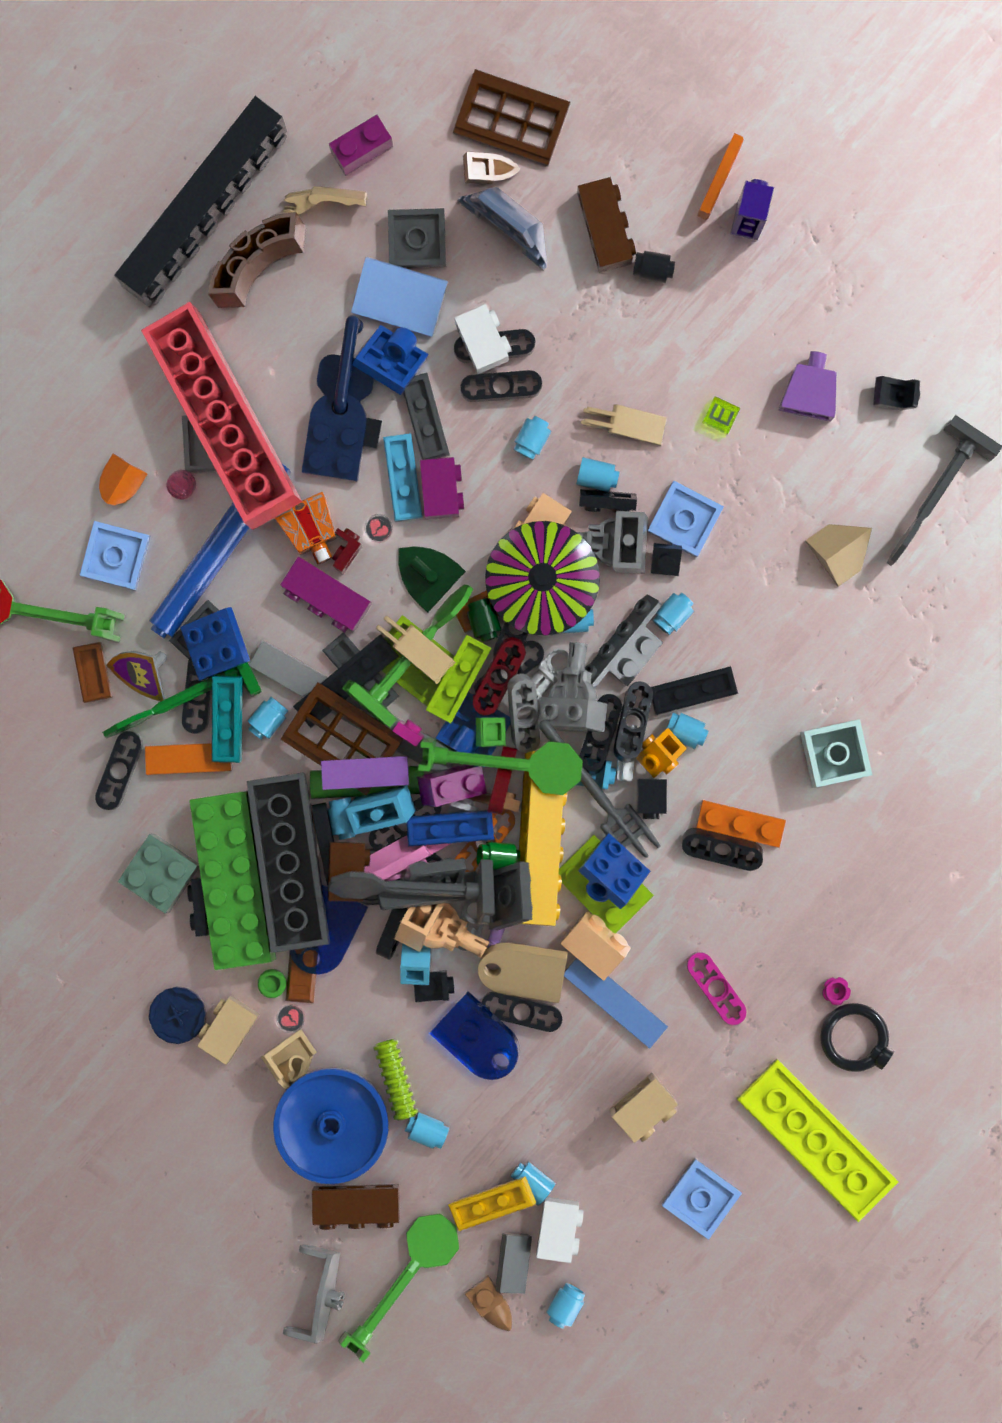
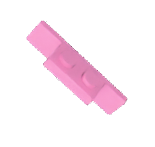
[364,836,452,881]

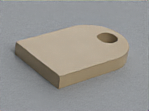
[478,943,568,1003]

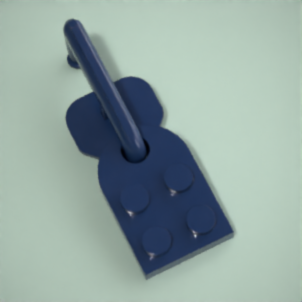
[302,315,374,481]

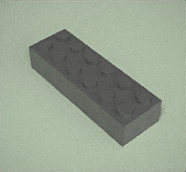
[247,773,330,953]

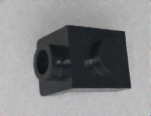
[873,376,920,410]

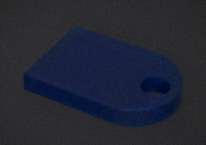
[289,884,368,974]
[429,991,520,1080]

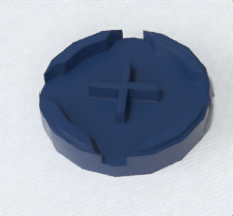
[149,986,207,1044]

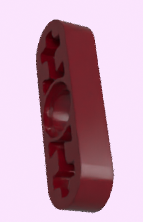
[473,637,526,715]
[488,746,517,815]

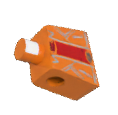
[275,492,337,565]

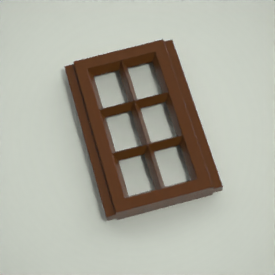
[453,69,571,166]
[280,682,403,796]

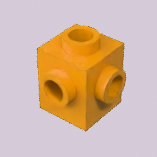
[636,728,687,778]

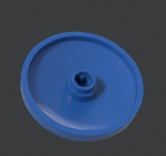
[273,1068,388,1184]

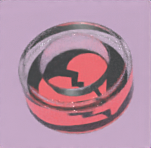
[364,514,393,543]
[276,1004,305,1033]

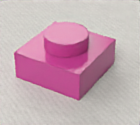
[393,719,424,747]

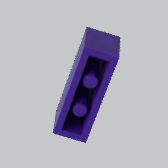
[730,179,774,240]

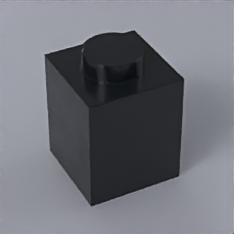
[636,779,667,819]

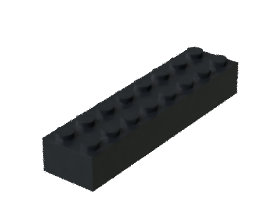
[114,96,287,307]

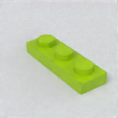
[426,634,492,724]

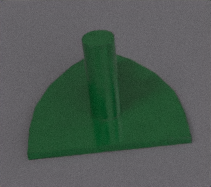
[398,546,466,613]

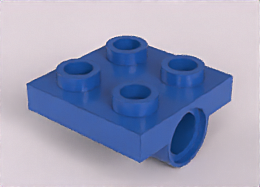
[352,325,429,395]
[180,607,250,680]
[436,692,510,767]
[578,833,651,910]

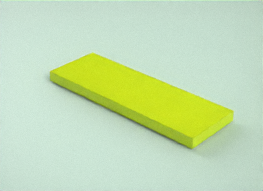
[737,1059,898,1222]

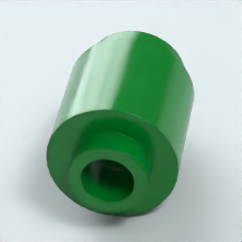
[476,842,521,871]

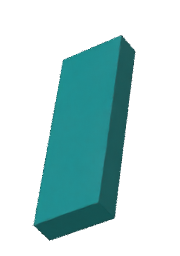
[212,676,242,763]

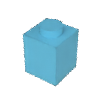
[400,943,431,985]

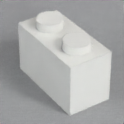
[454,304,512,374]
[536,1197,584,1263]

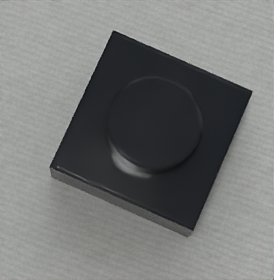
[650,543,682,576]

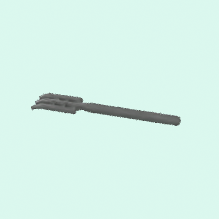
[539,720,661,858]

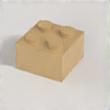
[609,1073,678,1143]

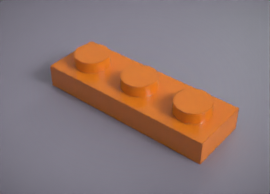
[696,800,786,848]

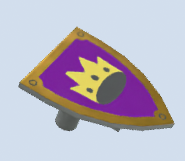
[106,651,167,702]

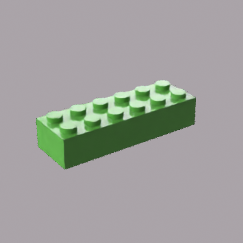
[189,791,276,970]

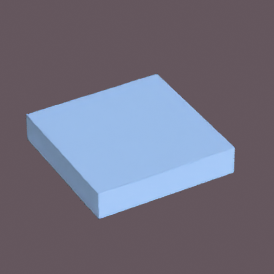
[647,481,724,557]
[80,521,150,590]
[662,1158,742,1240]

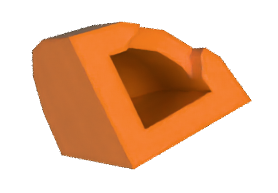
[99,454,147,505]

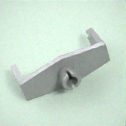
[283,1244,345,1344]

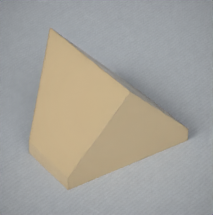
[805,524,872,587]
[261,1029,317,1090]

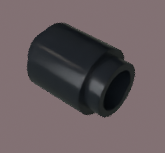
[633,250,675,283]

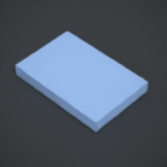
[351,257,448,337]

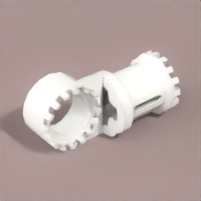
[522,649,569,701]

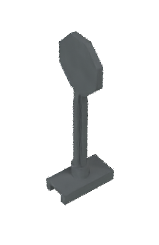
[887,415,1002,566]
[329,859,495,925]

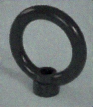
[820,1003,895,1072]

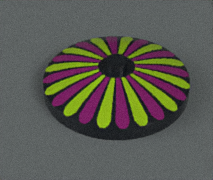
[485,521,600,636]

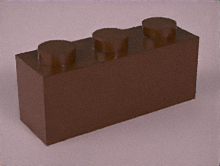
[577,177,636,273]
[312,1184,400,1230]

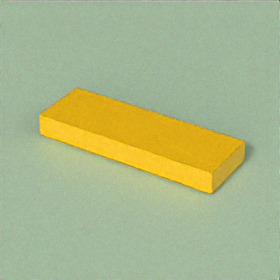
[448,1176,536,1231]

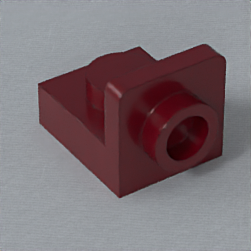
[332,528,363,574]

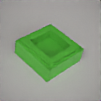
[476,717,506,747]

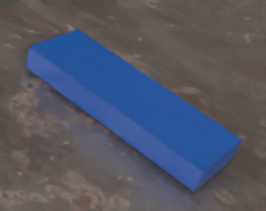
[406,810,494,847]

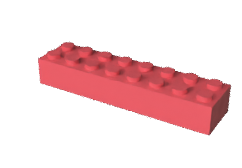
[141,302,302,530]

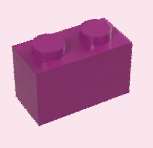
[329,115,393,176]
[420,457,464,520]
[417,764,487,807]

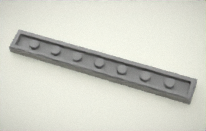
[249,641,457,772]

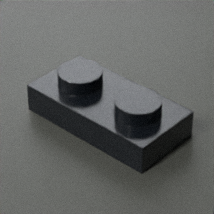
[579,489,637,513]
[187,878,209,937]

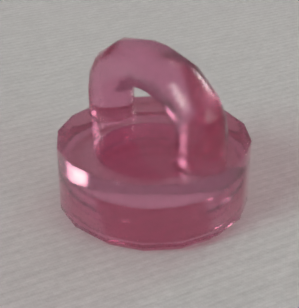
[166,470,196,499]

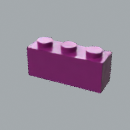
[280,556,372,633]

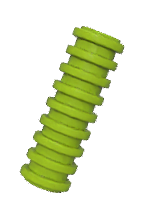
[373,1039,418,1121]

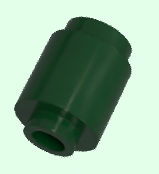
[467,598,501,642]

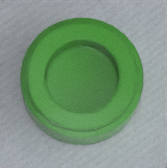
[257,969,287,998]

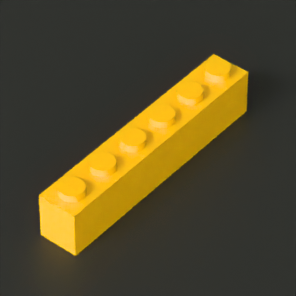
[519,751,567,926]

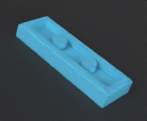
[383,433,423,522]

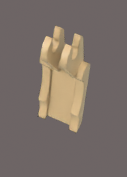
[283,186,368,215]
[581,404,667,446]
[376,615,456,684]

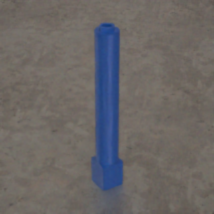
[149,464,291,639]

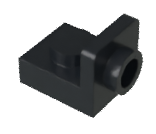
[414,970,455,1002]

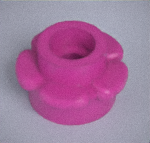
[822,977,851,1005]

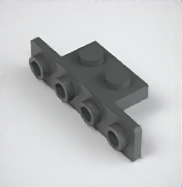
[585,594,663,689]
[377,858,476,910]

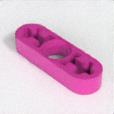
[687,952,746,1025]

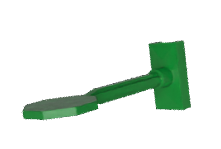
[103,662,261,739]

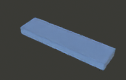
[564,958,668,1048]

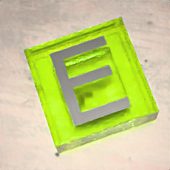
[702,396,740,435]

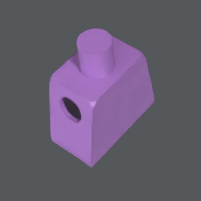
[779,351,837,422]

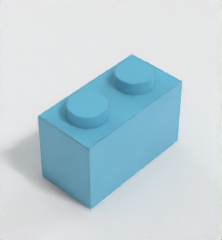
[345,785,416,835]

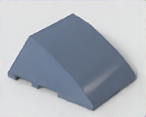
[457,187,547,270]

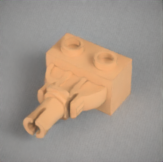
[394,903,489,958]

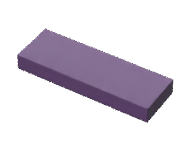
[321,756,409,790]

